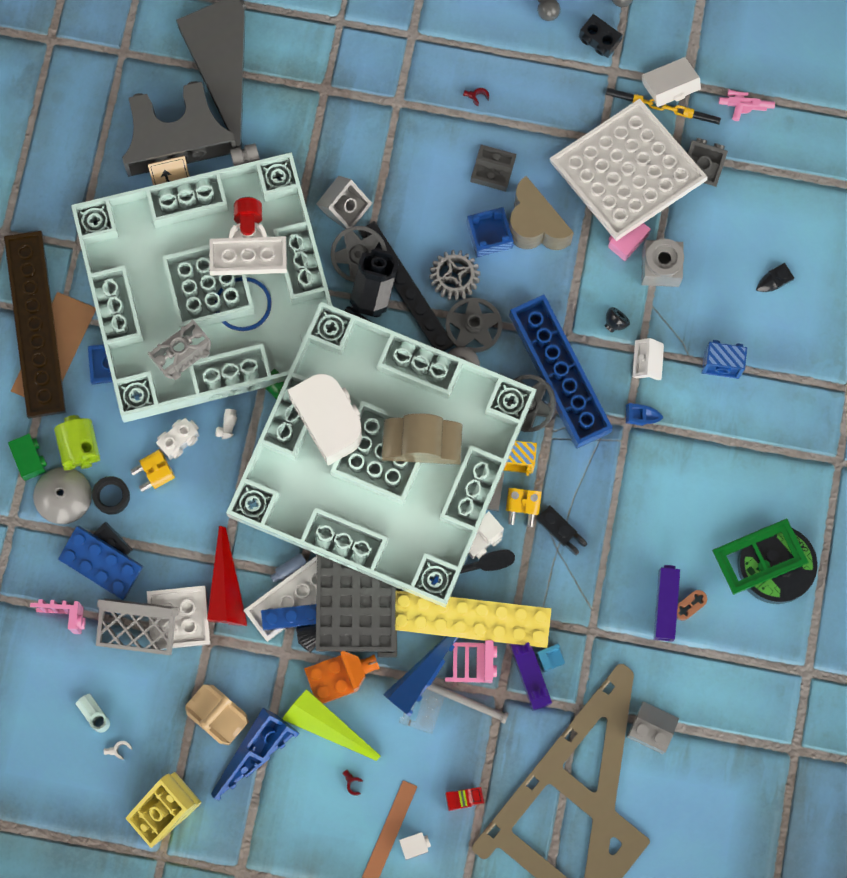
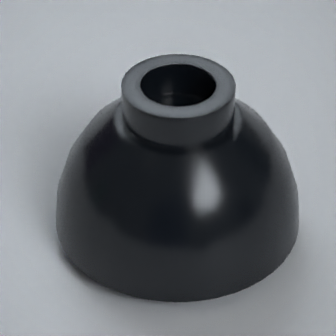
[604,307,630,333]

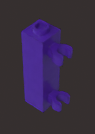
[653,565,680,642]
[509,642,552,711]

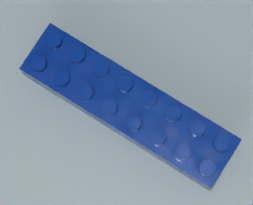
[509,294,613,449]

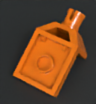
[304,651,380,704]

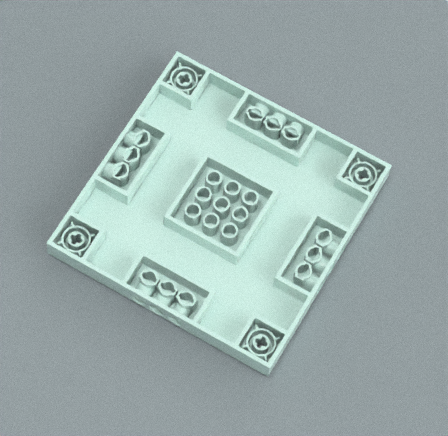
[71,152,335,423]
[226,302,536,608]

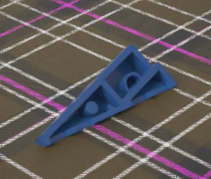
[383,636,458,717]
[211,708,300,801]

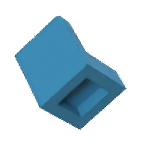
[536,644,565,672]

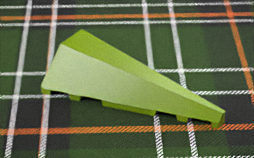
[282,689,381,761]

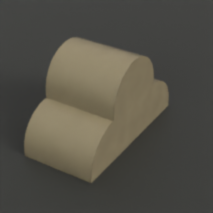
[509,176,574,250]
[382,414,463,465]

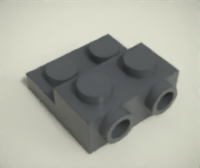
[688,138,728,187]

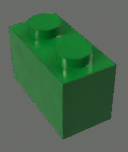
[8,434,47,481]

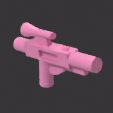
[719,89,775,121]

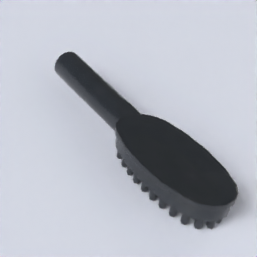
[460,550,515,574]

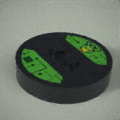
[738,527,818,604]

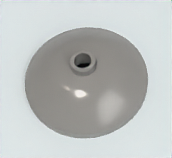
[33,467,92,524]

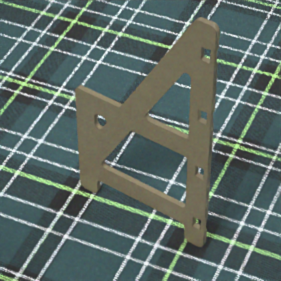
[472,664,650,878]

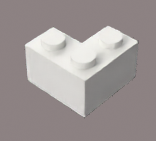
[468,511,504,560]

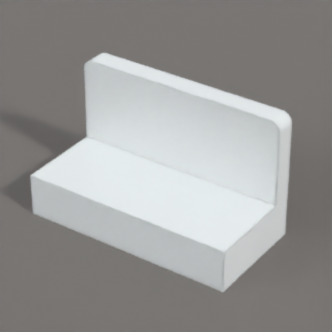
[632,338,664,380]

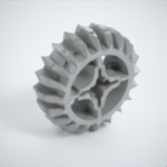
[429,250,480,301]

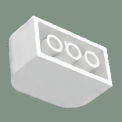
[287,374,362,466]

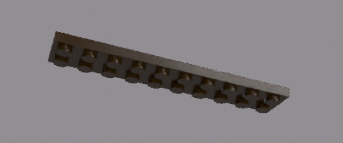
[4,231,66,419]

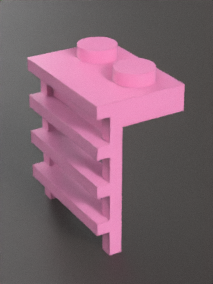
[30,599,86,634]
[445,640,497,683]

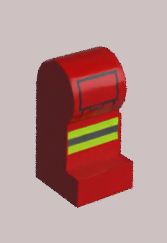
[445,787,484,811]

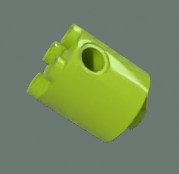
[54,415,100,471]

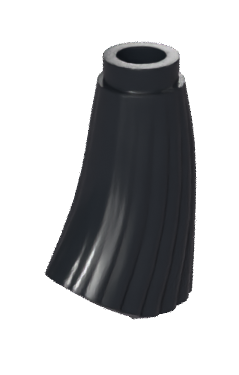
[296,625,316,653]

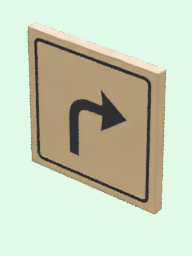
[148,156,190,185]

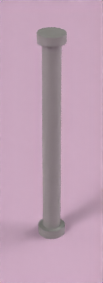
[426,683,509,724]

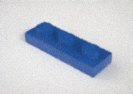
[261,604,316,631]

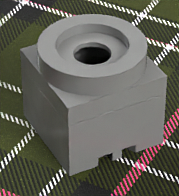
[641,239,684,287]

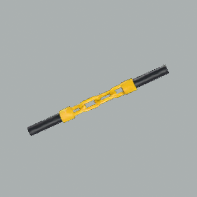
[606,88,721,125]

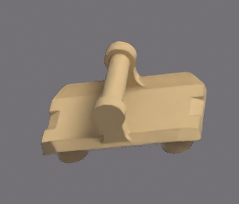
[185,684,249,745]

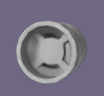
[230,143,260,166]

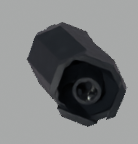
[350,248,399,318]

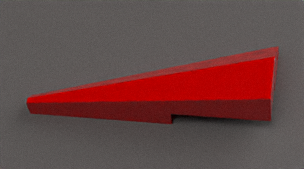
[207,526,247,626]

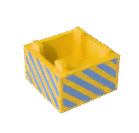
[503,441,537,476]

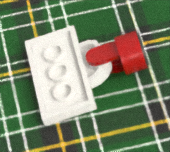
[209,197,287,276]

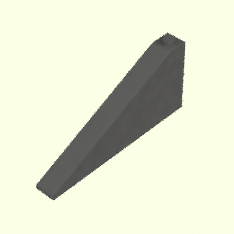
[176,0,247,149]

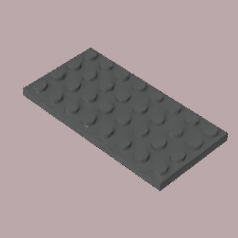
[316,554,396,652]

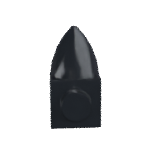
[756,263,794,292]

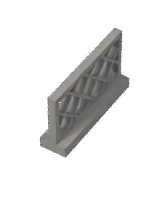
[96,598,179,655]

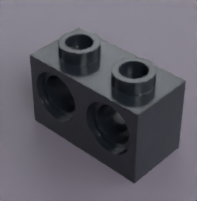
[579,14,623,58]

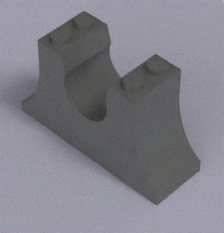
[122,81,236,177]

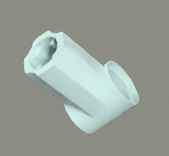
[75,693,110,733]

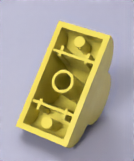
[125,772,202,848]

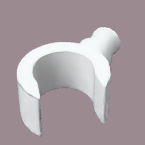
[104,741,132,760]

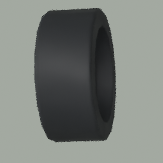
[92,476,130,515]

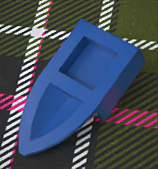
[626,403,663,426]

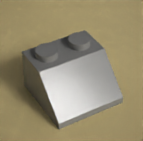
[316,176,372,229]
[627,701,679,754]

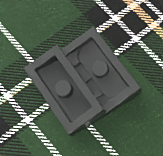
[470,145,517,192]

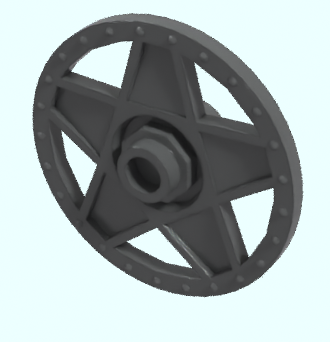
[331,226,387,282]
[445,298,502,353]
[505,375,556,432]

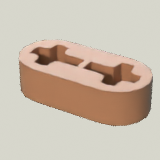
[677,590,707,621]

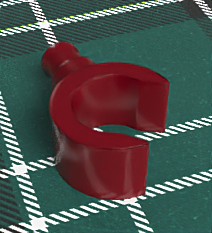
[463,88,489,106]
[342,770,363,796]

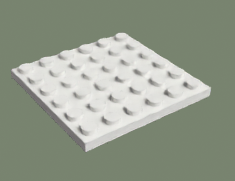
[550,99,707,241]

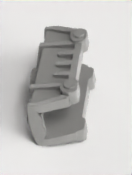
[147,319,211,380]

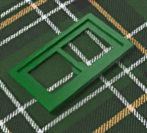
[712,518,809,595]

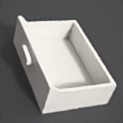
[642,57,701,107]

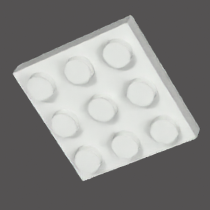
[147,586,211,650]

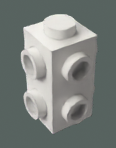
[156,418,199,460]

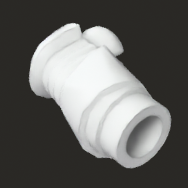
[215,409,237,439]

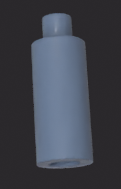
[270,553,307,582]

